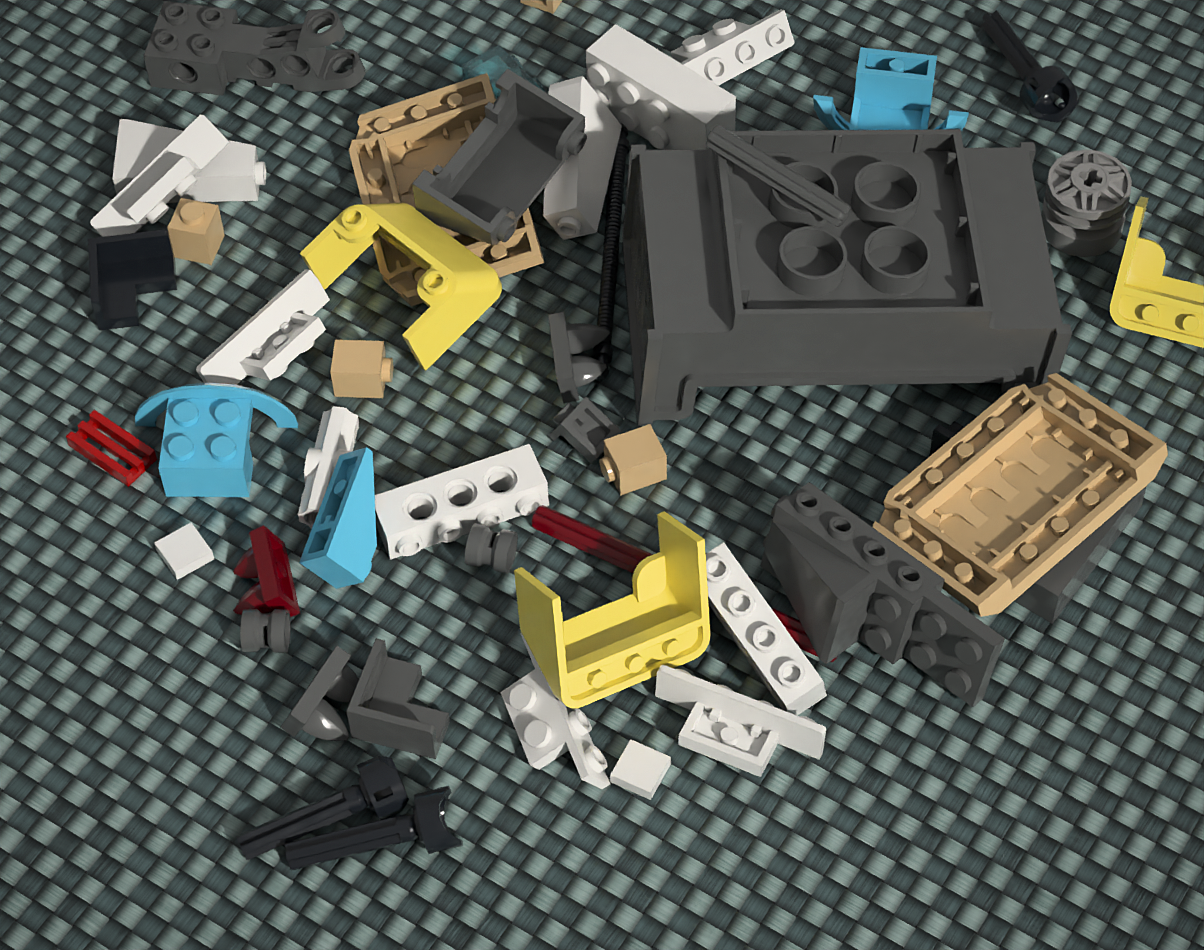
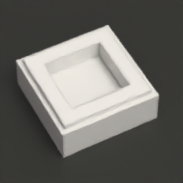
[154,522,214,580]
[610,739,671,800]

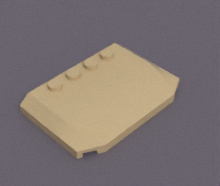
[349,73,544,306]
[872,373,1168,617]

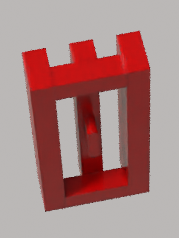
[66,409,157,487]

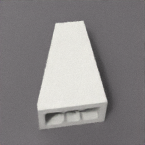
[543,76,622,240]
[112,119,266,203]

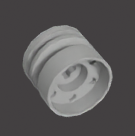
[1041,149,1132,257]

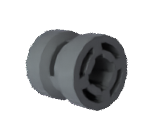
[465,523,518,574]
[240,609,291,653]

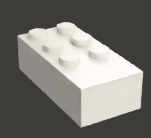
[586,24,736,150]

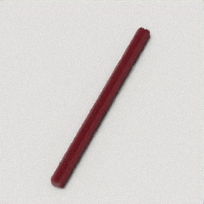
[532,505,838,662]

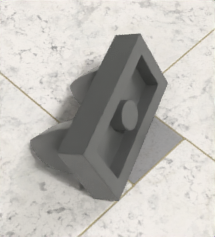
[548,312,610,403]
[280,646,359,741]

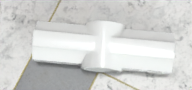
[298,406,359,529]

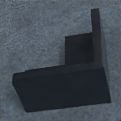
[88,229,177,331]

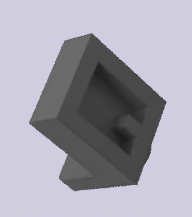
[548,397,622,463]

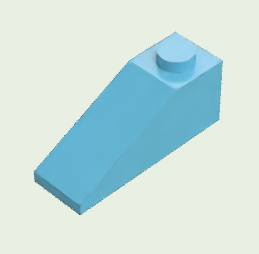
[299,447,377,589]

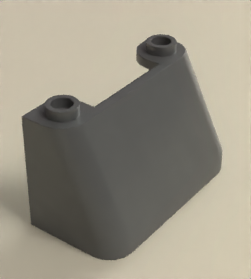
[412,69,587,245]

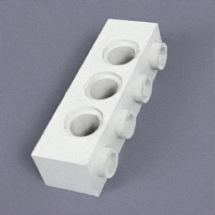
[375,444,549,560]
[706,542,827,716]

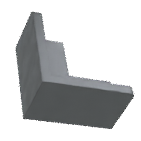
[347,638,450,759]

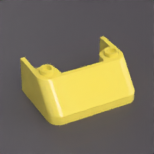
[1110,196,1204,348]
[300,203,502,371]
[514,511,710,708]

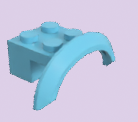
[813,47,969,130]
[135,383,298,497]

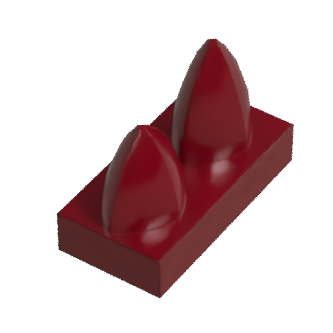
[233,525,300,618]

